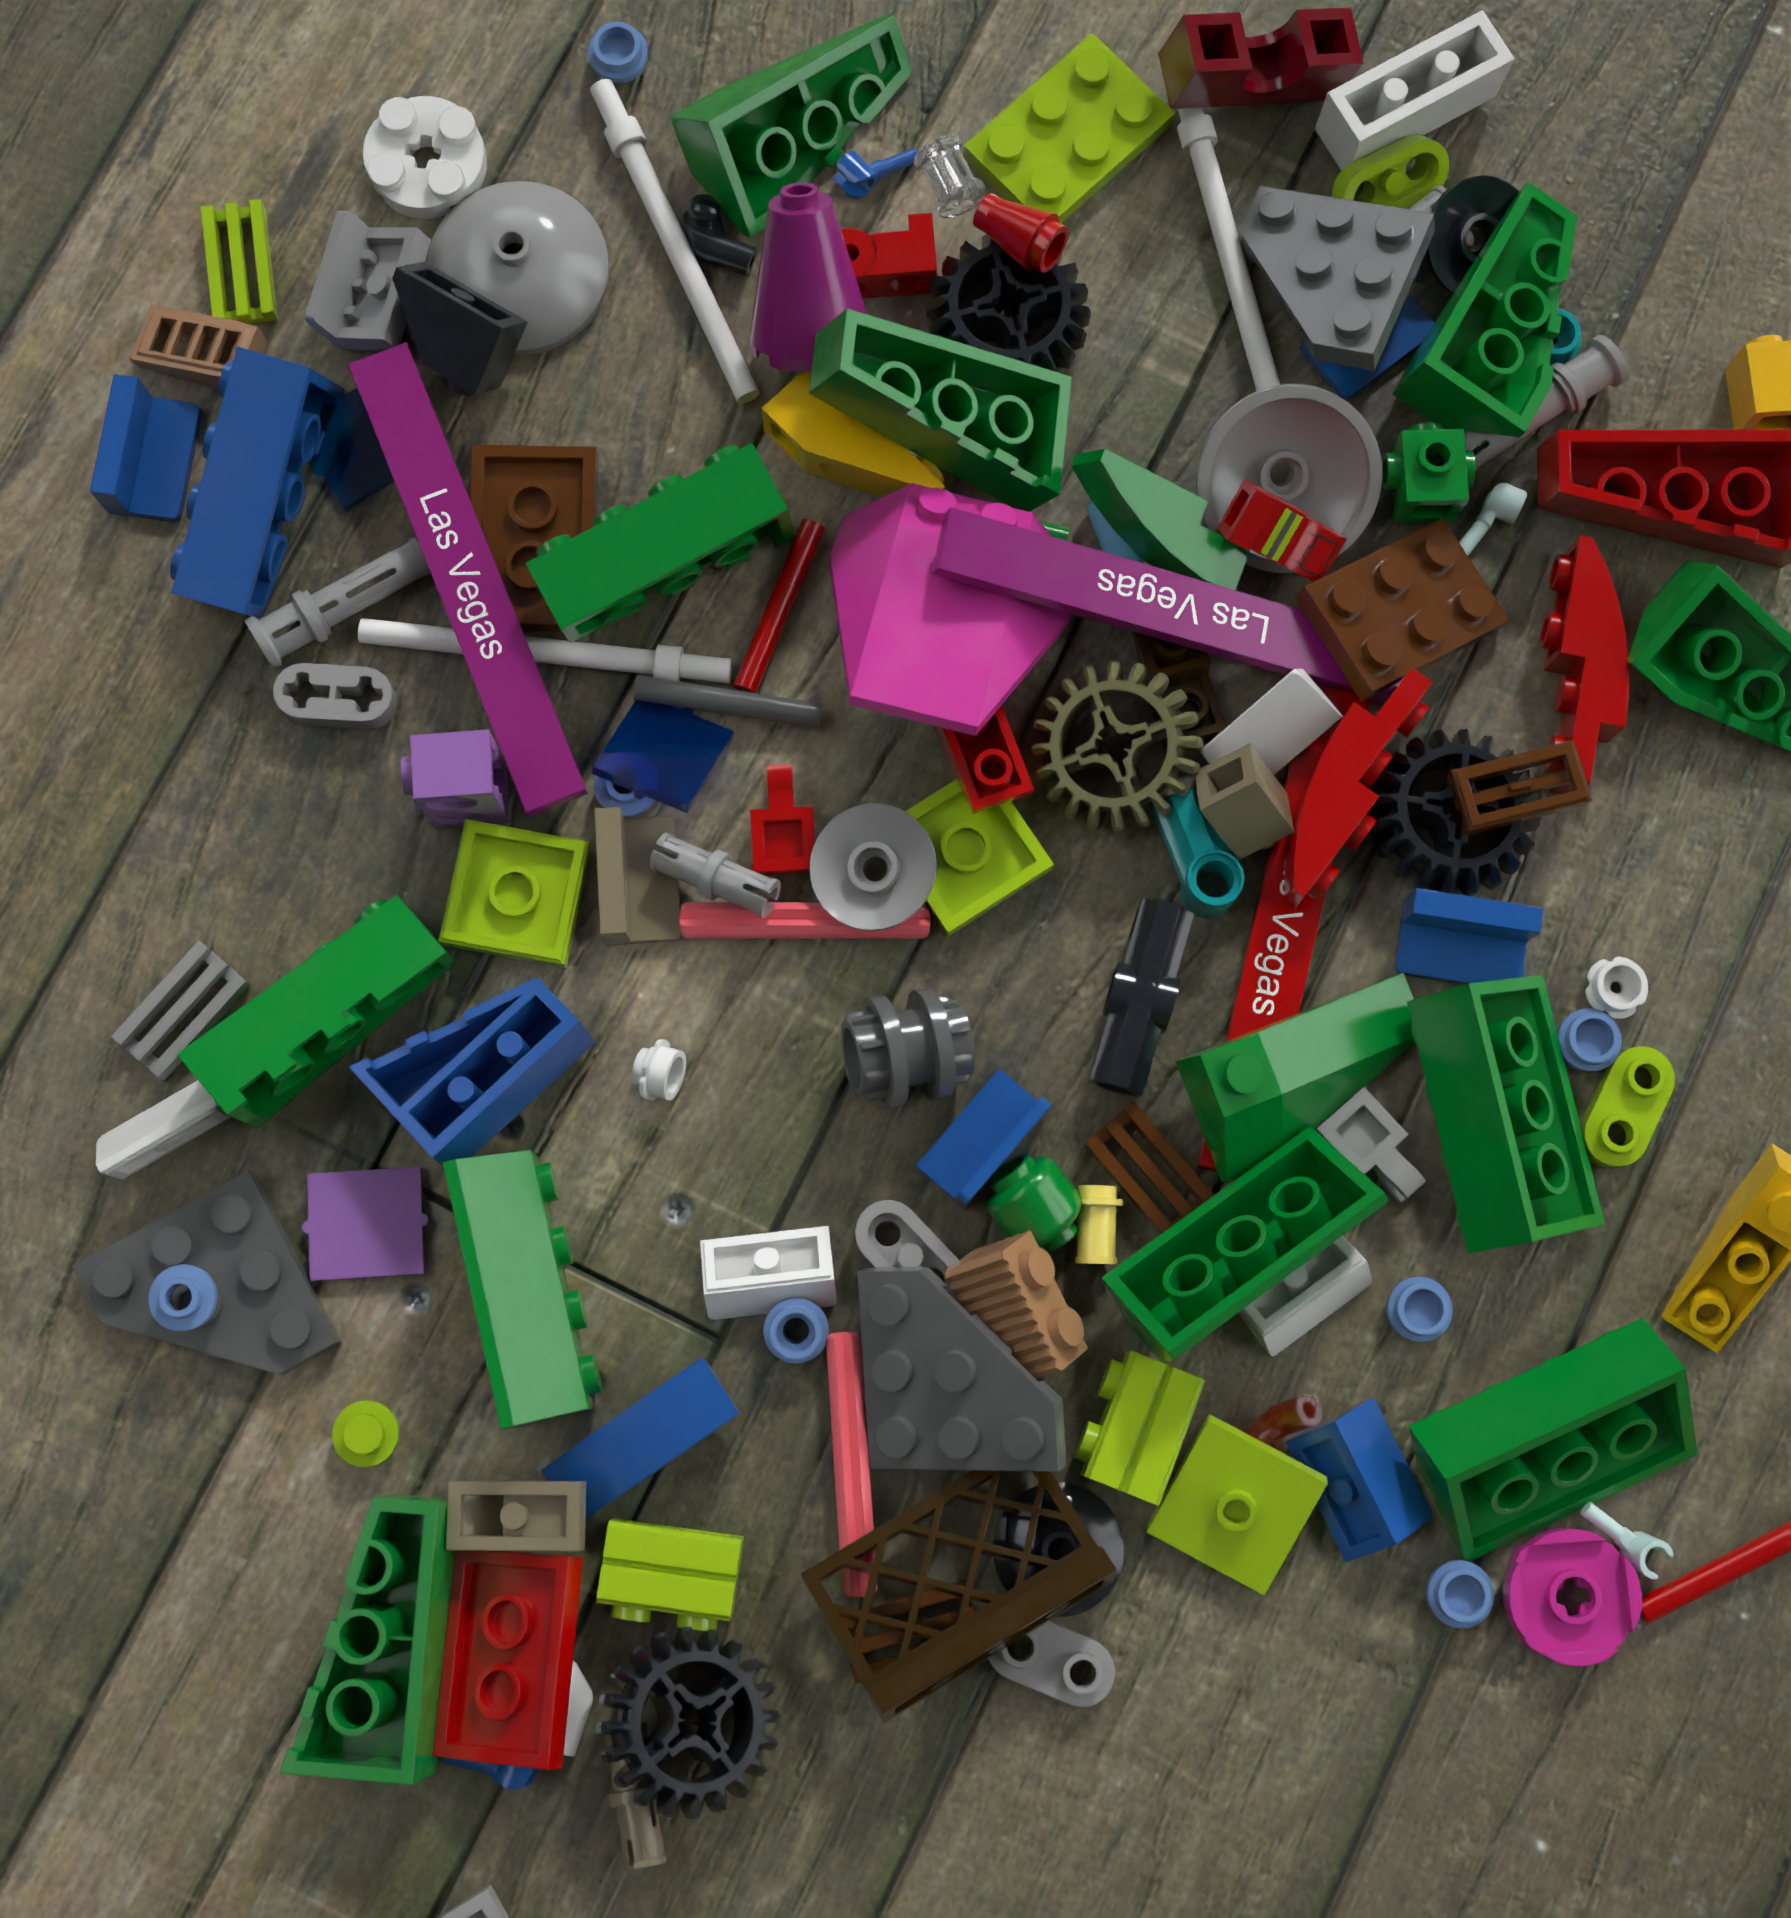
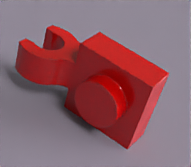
[750,763,815,876]

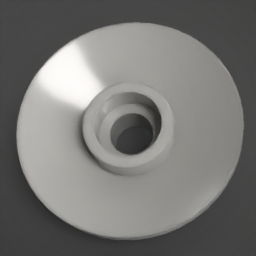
[810,803,937,931]

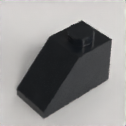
[392,262,528,396]

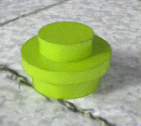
[332,1400,400,1468]

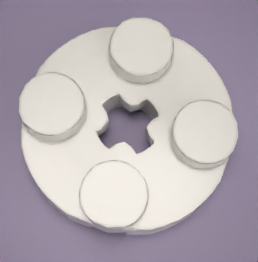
[363,96,487,219]

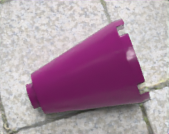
[749,183,868,372]

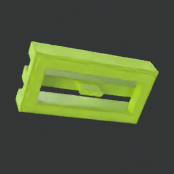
[200,199,278,324]

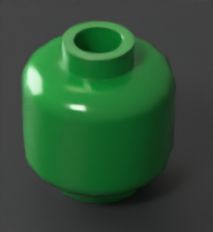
[986,1153,1082,1252]

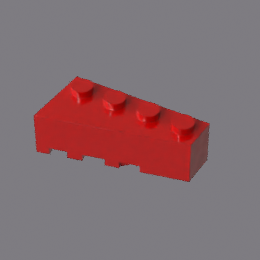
[1537,429,1791,568]

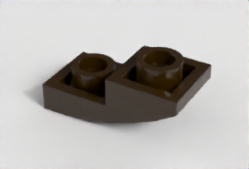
[1132,631,1227,754]

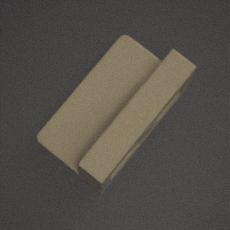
[595,807,682,946]

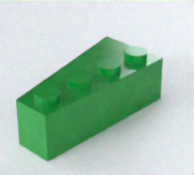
[809,308,1072,512]
[525,443,795,643]
[176,895,456,1129]
[279,1494,455,1785]

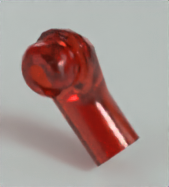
[1244,1394,1322,1451]

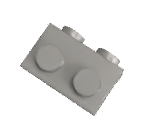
[305,211,431,351]

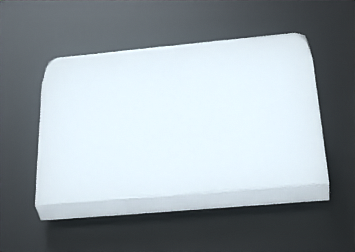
[1200,669,1343,776]
[96,1080,231,1180]
[700,1226,837,1320]
[1238,1236,1373,1357]

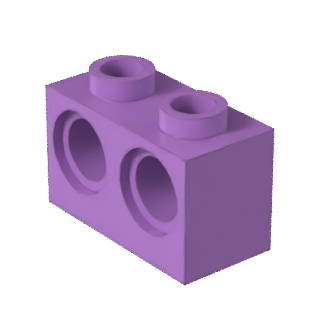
[401,729,510,828]

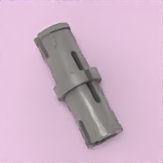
[649,832,781,918]

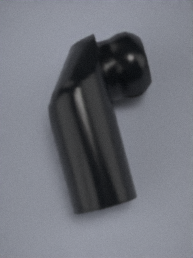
[683,194,757,277]

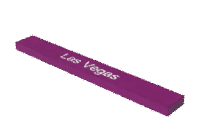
[348,342,588,817]
[932,507,1401,703]

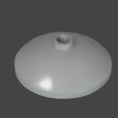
[427,181,610,356]
[1195,384,1383,573]

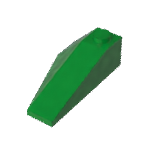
[1175,973,1415,1182]

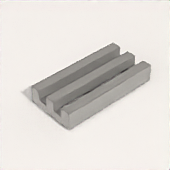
[111,940,251,1080]

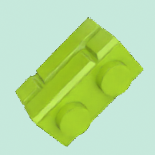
[1074,1351,1206,1506]
[596,1518,744,1631]

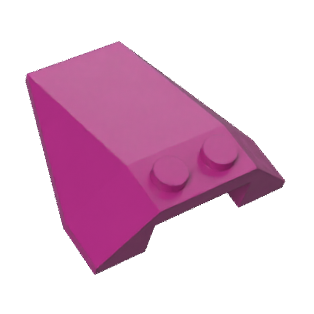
[829,483,1072,736]

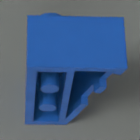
[349,977,596,1166]

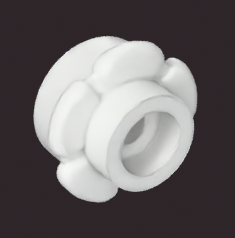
[1585,957,1648,1019]
[632,1039,686,1101]

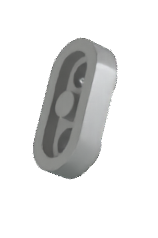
[855,1200,959,1300]
[989,1621,1115,1707]

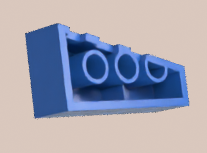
[170,347,344,618]

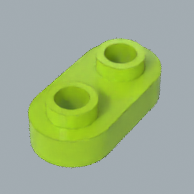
[1332,134,1449,209]
[1580,1046,1675,1169]

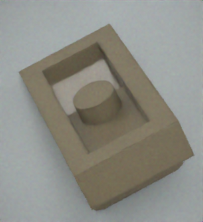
[446,1479,586,1551]

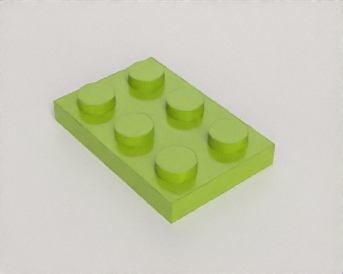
[963,33,1175,224]

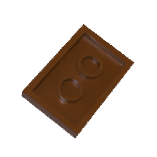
[470,445,599,632]
[1294,518,1510,702]

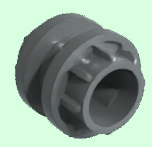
[841,987,975,1110]

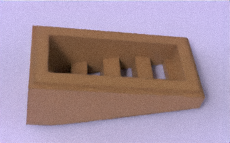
[130,304,268,390]

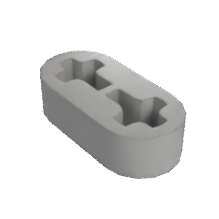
[273,663,398,730]

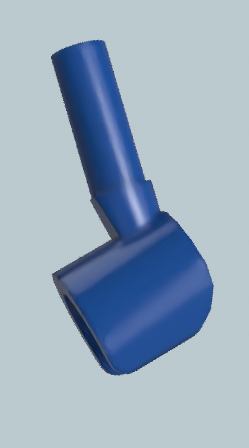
[833,148,919,200]
[443,1758,539,1790]

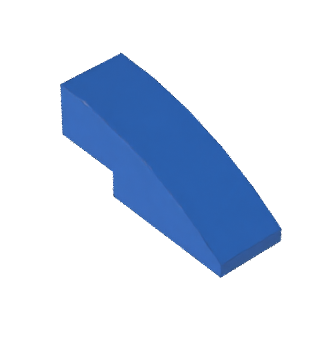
[541,1358,741,1519]

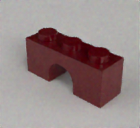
[1158,7,1364,109]

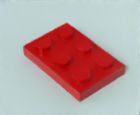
[433,1550,583,1770]

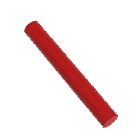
[733,519,825,693]
[1640,1521,1791,1625]

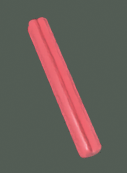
[679,902,931,939]
[826,1331,878,1597]

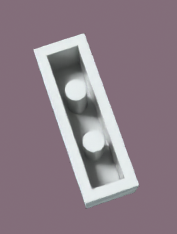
[1315,10,1515,171]

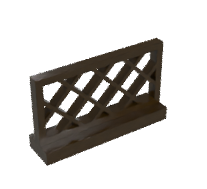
[801,1470,1116,1723]

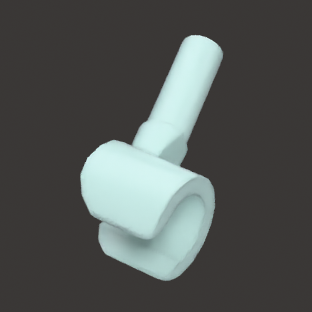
[1459,483,1527,556]
[1580,1502,1673,1579]

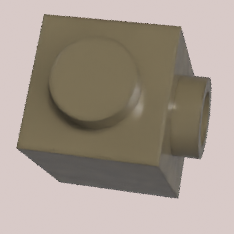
[1195,743,1294,860]

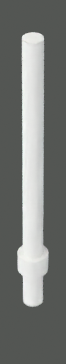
[590,79,760,404]
[1177,108,1280,391]
[358,618,732,683]

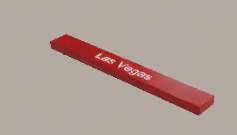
[1196,684,1369,1172]

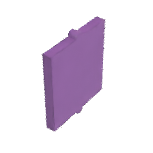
[302,1167,431,1281]

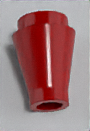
[973,193,1069,273]

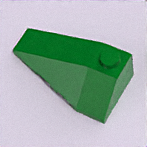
[670,14,913,237]
[1392,182,1577,437]
[1627,560,1791,752]

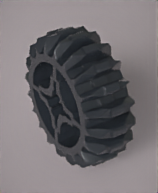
[926,234,1091,372]
[1369,728,1542,897]
[596,1627,781,1819]

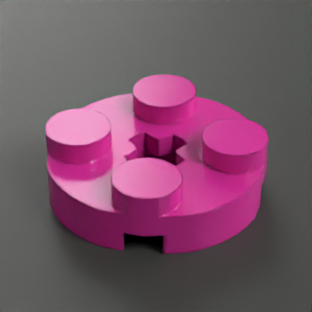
[1503,1528,1642,1666]

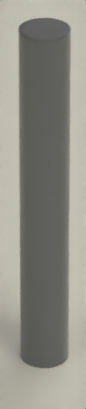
[634,675,823,728]

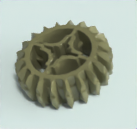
[1031,660,1203,833]

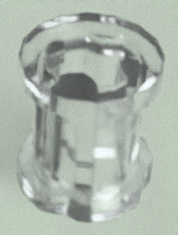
[913,135,987,218]

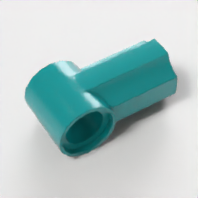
[1151,788,1245,919]

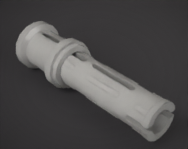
[1464,335,1629,470]
[244,538,431,670]

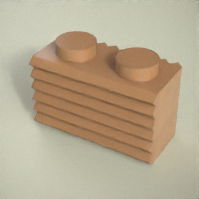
[944,1230,1088,1379]

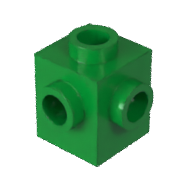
[1382,423,1476,523]

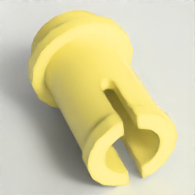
[1075,1185,1123,1264]

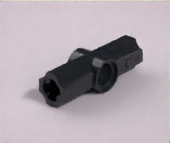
[1088,898,1195,1098]

